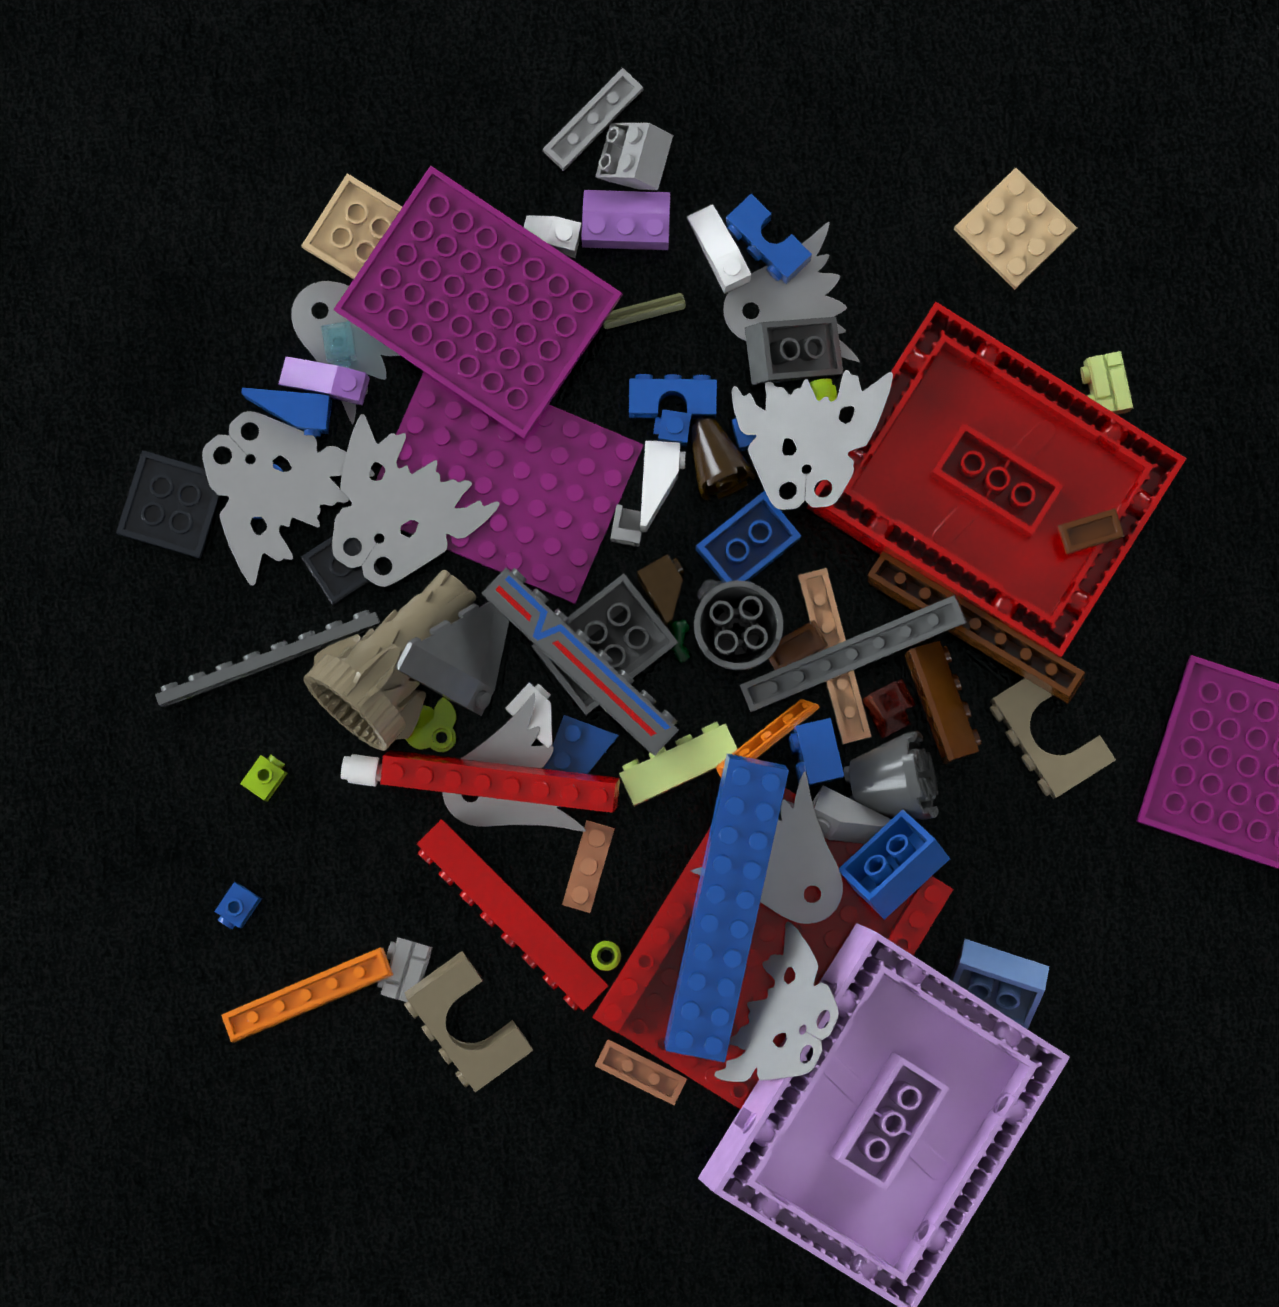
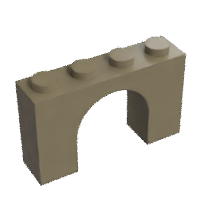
[990,678,1116,799]
[404,951,533,1092]

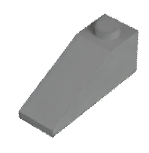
[812,785,892,844]

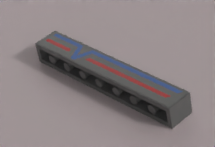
[482,568,679,756]

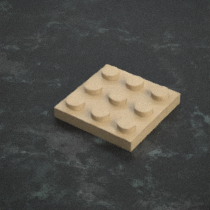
[954,168,1077,290]
[301,174,402,279]

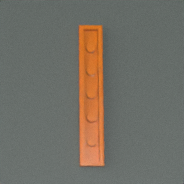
[221,947,393,1042]

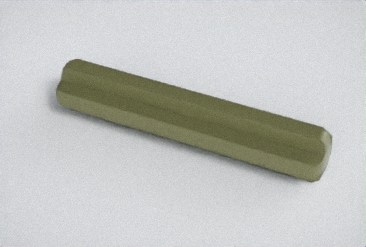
[603,293,686,329]

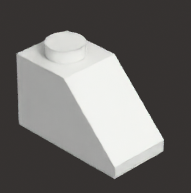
[524,216,582,258]
[505,683,553,748]

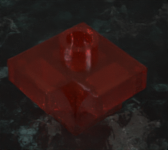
[862,679,916,738]

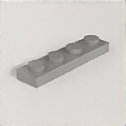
[543,68,643,171]

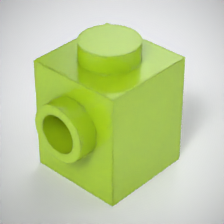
[240,754,288,802]

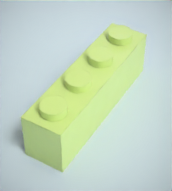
[619,722,737,806]

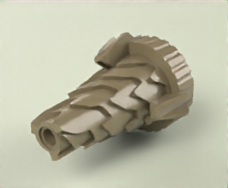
[304,570,477,751]

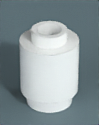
[341,754,382,787]

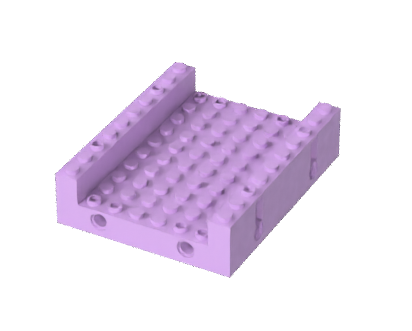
[698,923,1070,1307]

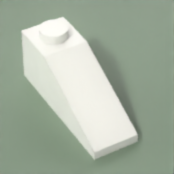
[687,204,751,294]
[640,441,686,532]

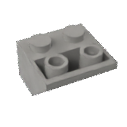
[595,123,673,190]

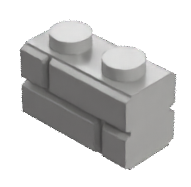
[377,937,433,1002]

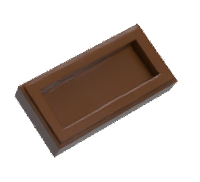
[1057,508,1124,555]
[768,620,828,670]

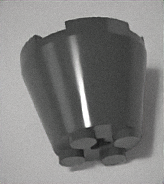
[694,580,783,670]
[844,731,939,820]

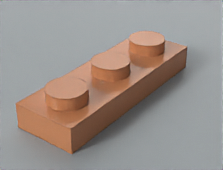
[562,820,615,913]
[595,1039,687,1105]

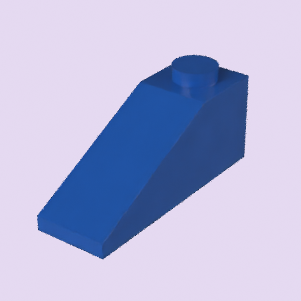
[242,388,332,438]

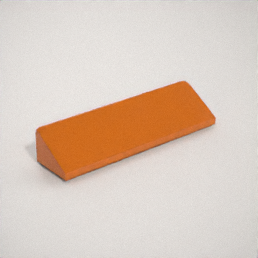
[715,699,820,777]

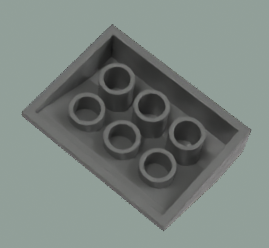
[531,574,678,715]

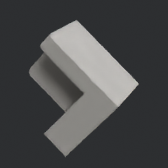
[611,504,642,547]

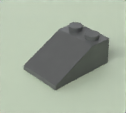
[745,317,843,385]

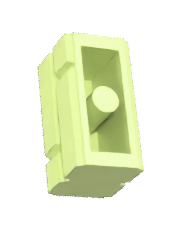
[1080,351,1133,415]

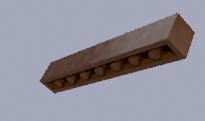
[867,551,1085,704]

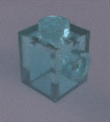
[321,321,357,367]

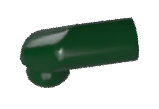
[669,619,692,664]

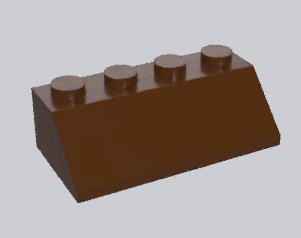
[904,641,981,765]

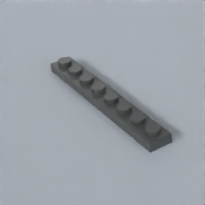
[740,595,967,712]
[155,610,381,707]

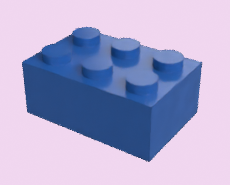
[696,491,801,583]
[788,718,844,788]
[839,809,950,920]

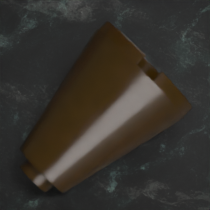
[689,416,755,500]

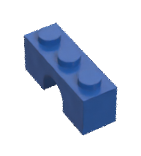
[726,194,812,284]
[629,374,717,419]

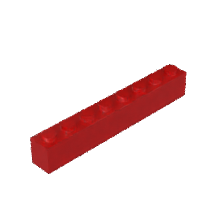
[380,750,620,813]
[417,819,609,1011]

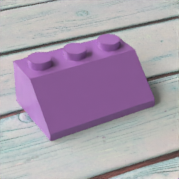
[582,190,670,250]

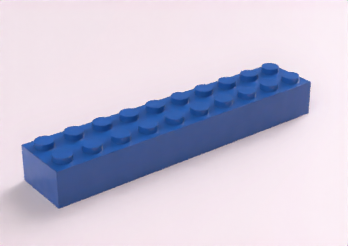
[664,753,789,1062]

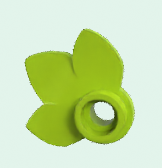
[406,697,457,752]

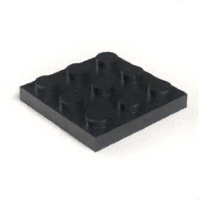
[116,450,221,559]

